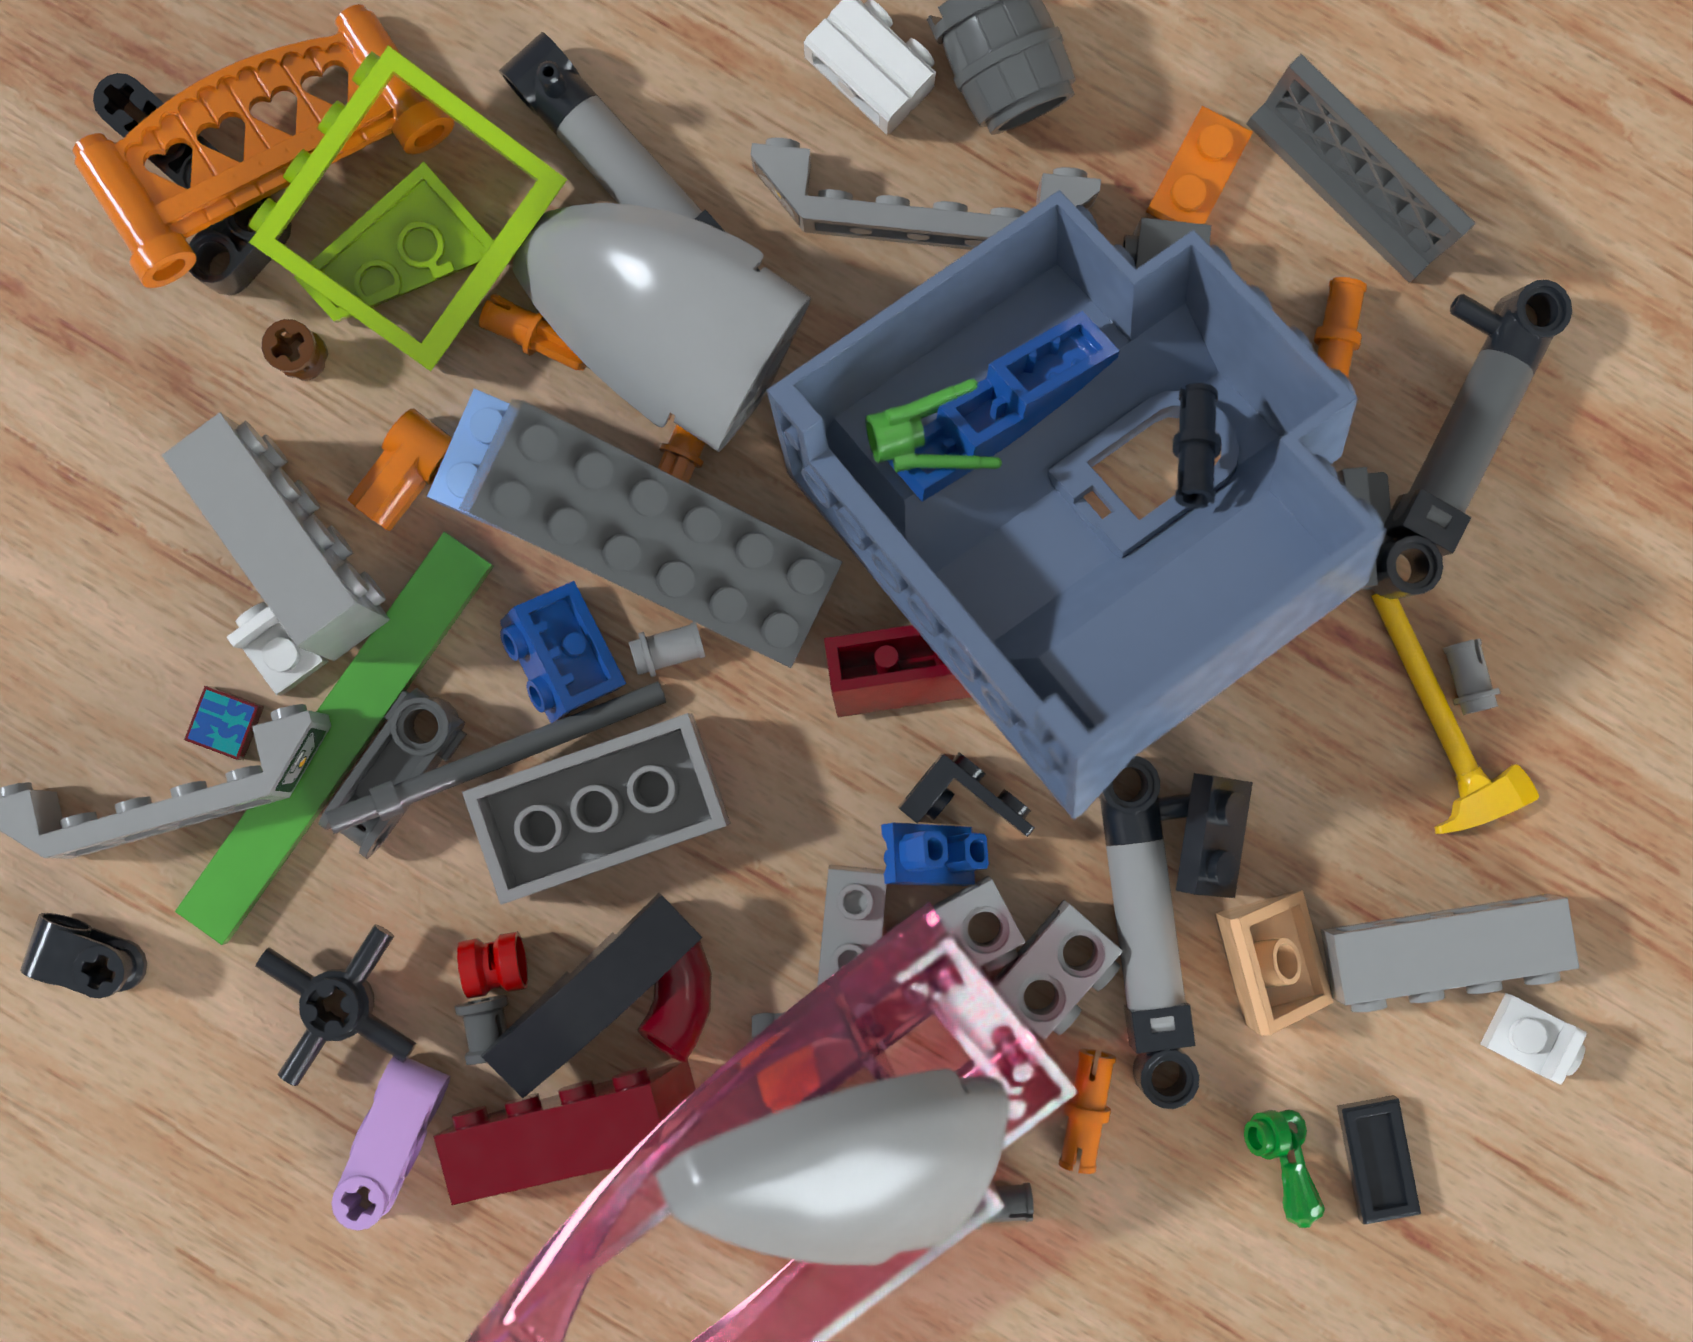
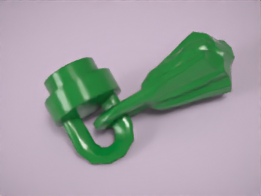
[1244,1110,1325,1228]

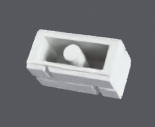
[804,0,936,135]

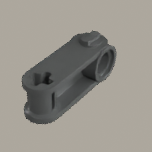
[319,688,467,859]

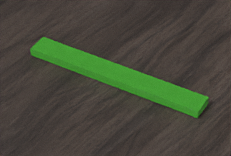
[175,532,494,945]

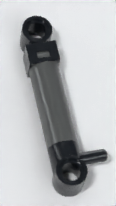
[1370,280,1572,599]

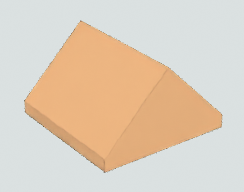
[1215,890,1334,1036]

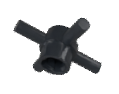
[255,924,417,1086]

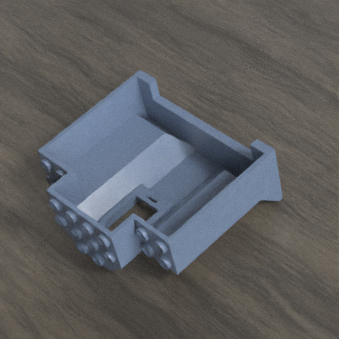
[767,190,1385,820]

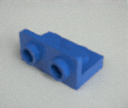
[500,581,626,723]

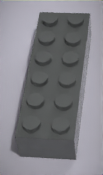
[459,399,842,668]

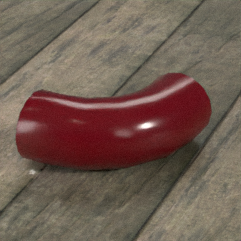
[637,940,712,1062]

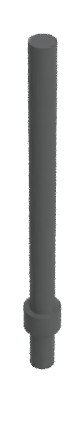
[325,681,666,834]

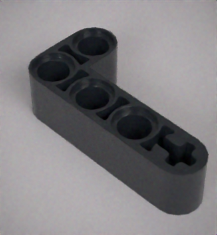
[93,73,292,295]

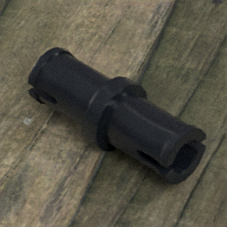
[1172,383,1222,508]

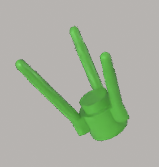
[865,379,1002,472]

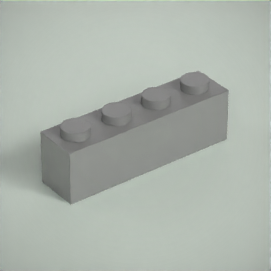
[1321,894,1579,1012]

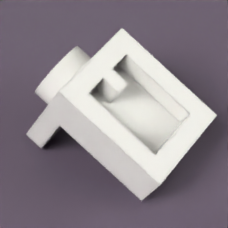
[227,602,329,696]
[1480,993,1587,1085]

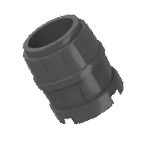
[927,0,1076,135]

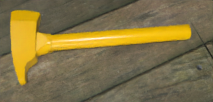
[1371,593,1539,834]

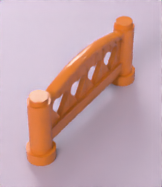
[73,4,454,288]

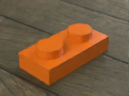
[1146,106,1253,224]

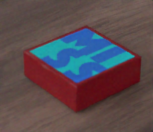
[184,686,264,760]

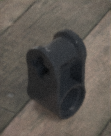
[20,913,147,999]

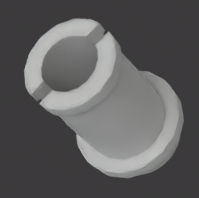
[629,622,705,677]
[1443,639,1501,715]

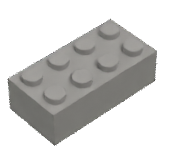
[162,412,390,661]
[462,713,731,905]

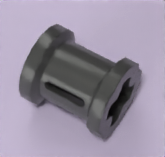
[455,995,509,1065]

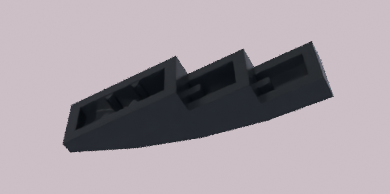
[481,893,703,1098]

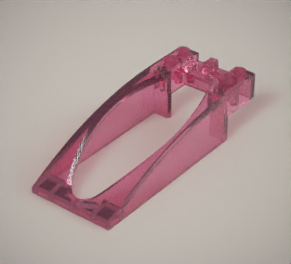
[466,902,1079,1342]

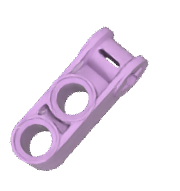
[331,1057,451,1230]

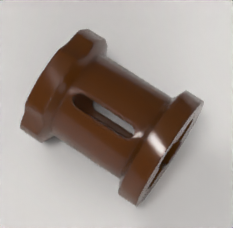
[261,319,328,381]

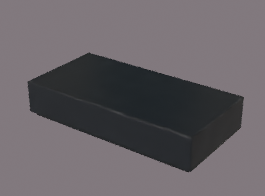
[1337,1095,1421,1225]

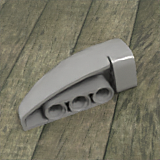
[513,203,811,452]
[655,1068,1009,1265]

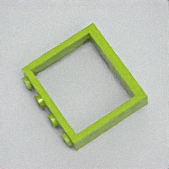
[249,45,567,372]

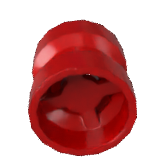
[457,931,528,999]

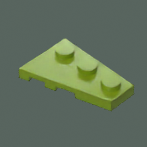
[294,161,494,323]

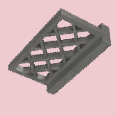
[1246,54,1476,283]

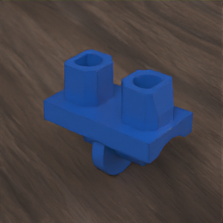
[881,823,989,886]

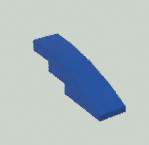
[888,310,1120,502]

